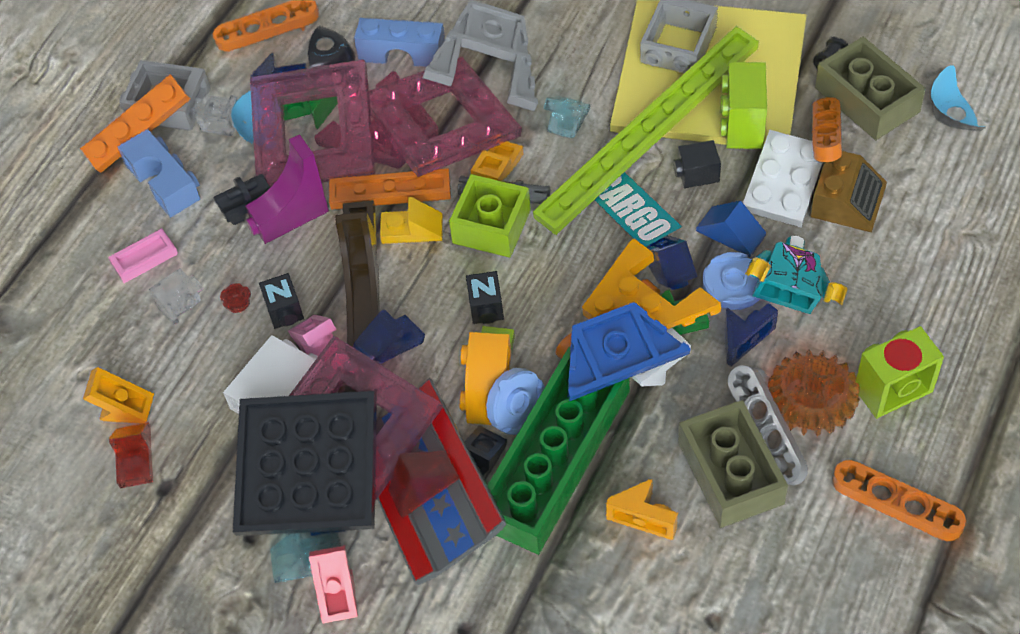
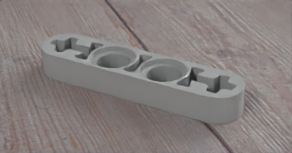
[728,365,808,486]

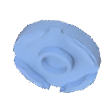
[703,252,760,310]
[486,368,545,435]

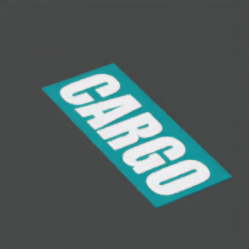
[595,172,682,247]

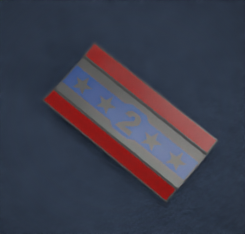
[375,377,507,585]

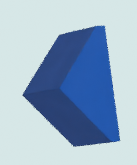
[696,200,766,257]

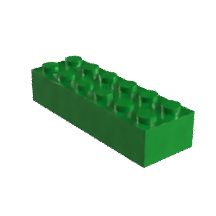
[487,346,630,555]

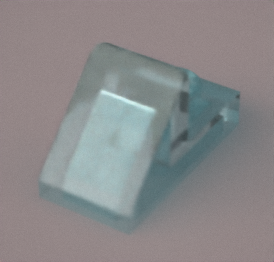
[543,97,591,139]
[270,532,341,583]

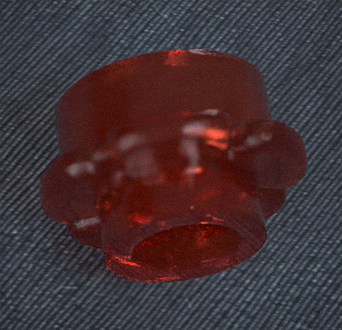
[220,283,251,313]

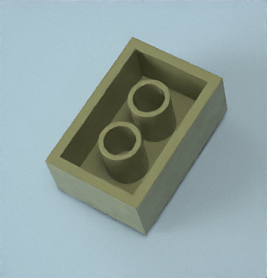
[815,36,926,141]
[678,400,788,528]

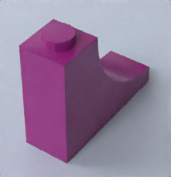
[246,134,329,244]

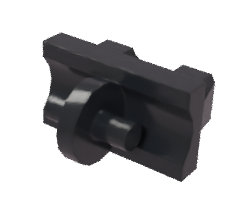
[213,173,271,225]

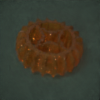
[768,348,860,437]

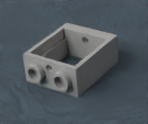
[640,0,718,73]
[120,60,210,131]

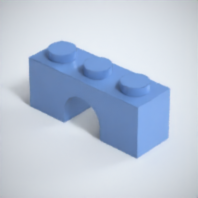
[354,18,445,67]
[118,129,200,218]

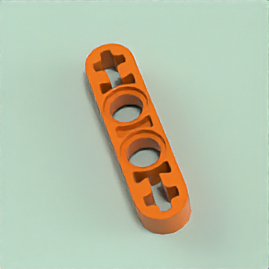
[213,0,319,52]
[812,97,842,162]
[832,460,966,541]

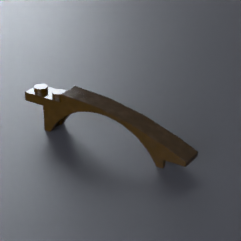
[335,201,380,399]

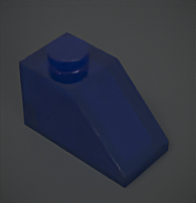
[646,235,697,290]

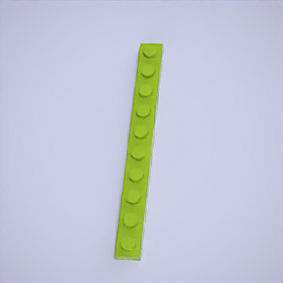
[533,26,759,235]

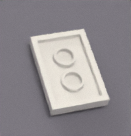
[743,130,824,227]

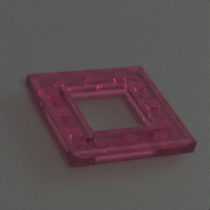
[360,57,522,177]
[250,59,376,187]
[289,336,443,501]

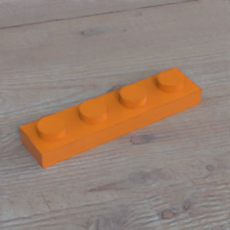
[80,75,191,173]
[329,168,451,210]

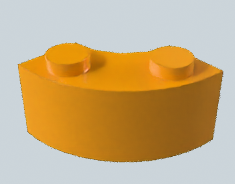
[459,332,512,425]

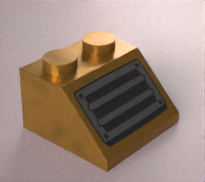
[811,151,887,233]

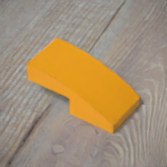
[471,138,523,181]

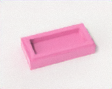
[108,228,178,283]

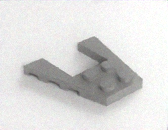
[423,0,538,111]

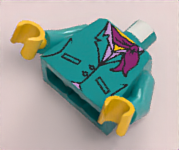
[745,236,848,314]

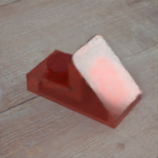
[109,422,153,488]

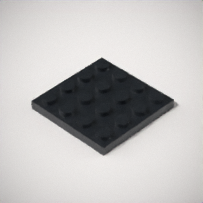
[232,391,377,536]

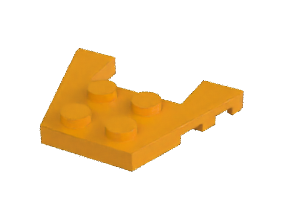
[582,238,721,329]

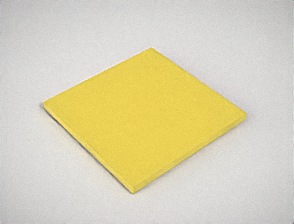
[610,0,807,146]

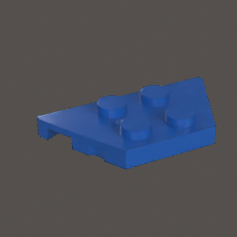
[568,302,691,401]

